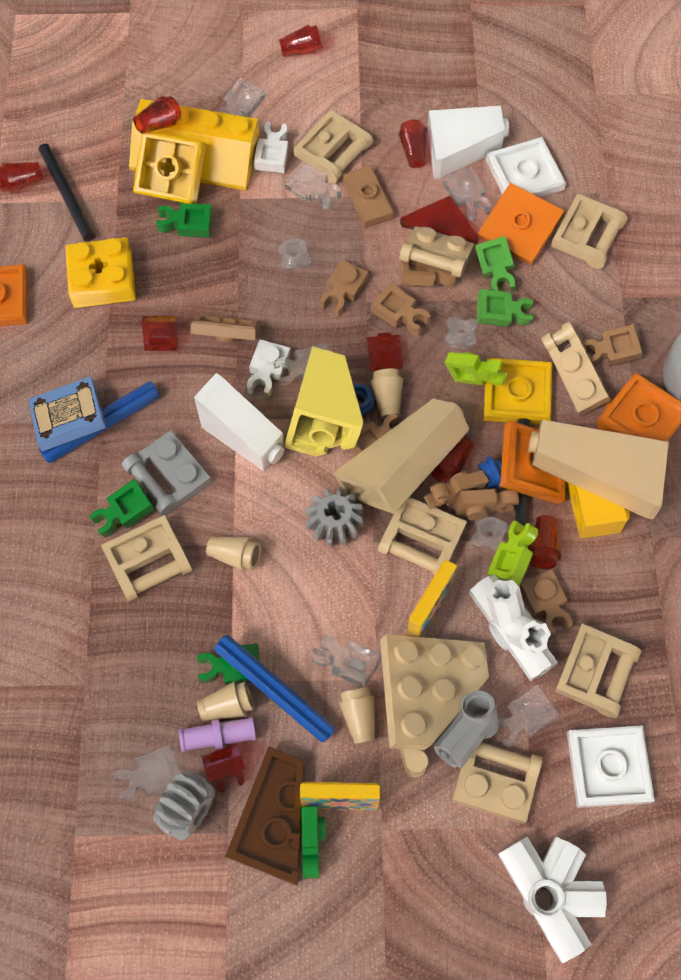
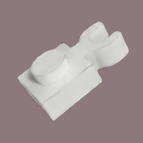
[254,122,289,173]
[247,339,291,399]

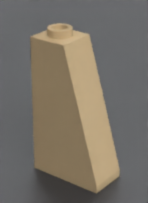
[334,399,470,514]
[528,420,669,519]

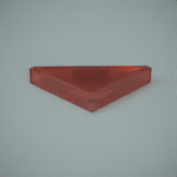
[400,195,479,245]

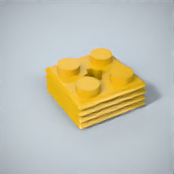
[133,130,206,204]
[65,237,136,308]

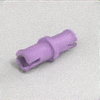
[178,717,256,752]

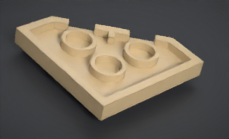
[380,634,489,750]

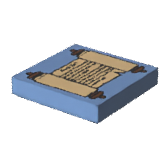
[28,376,106,451]

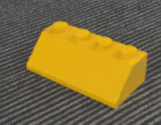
[129,99,260,191]

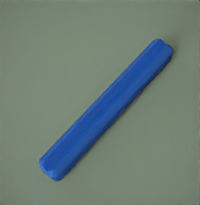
[39,381,160,463]
[214,635,335,742]

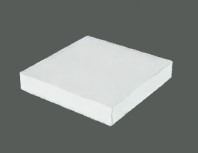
[486,137,566,197]
[567,725,655,808]

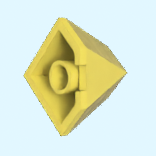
[284,346,363,457]

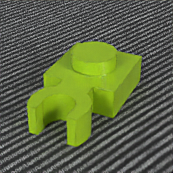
[444,352,508,386]
[487,521,538,585]

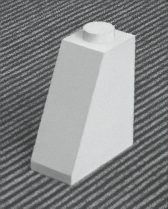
[427,106,509,179]
[194,373,285,472]

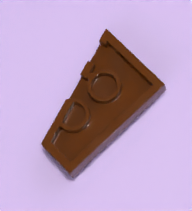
[225,747,304,886]

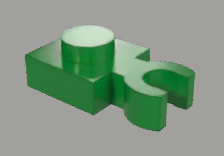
[156,203,212,237]
[89,479,155,538]
[197,643,260,686]
[302,806,326,879]

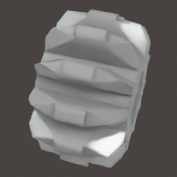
[305,487,364,547]
[153,770,215,841]

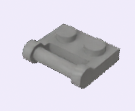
[122,430,212,516]

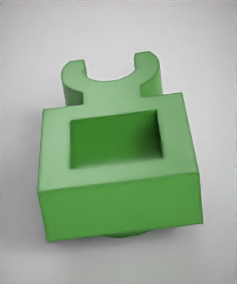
[475,236,516,291]
[477,289,533,327]

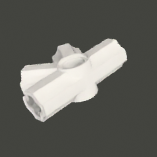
[469,574,558,681]
[498,837,607,963]

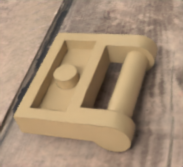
[294,110,373,183]
[551,193,627,269]
[399,226,474,278]
[377,497,467,576]
[101,515,192,602]
[554,624,641,718]
[451,742,543,824]

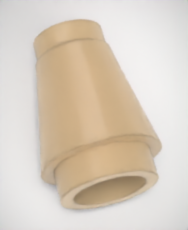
[370,369,403,420]
[206,536,261,571]
[197,681,254,722]
[339,687,376,744]

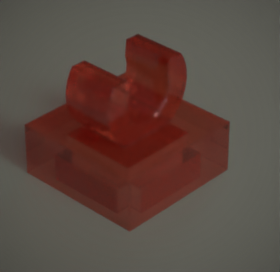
[141,316,178,351]
[367,332,403,372]
[202,743,245,793]

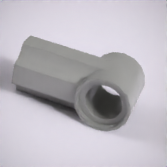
[434,690,499,768]

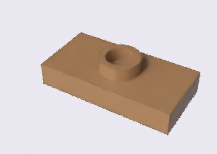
[342,166,393,228]
[190,314,261,342]

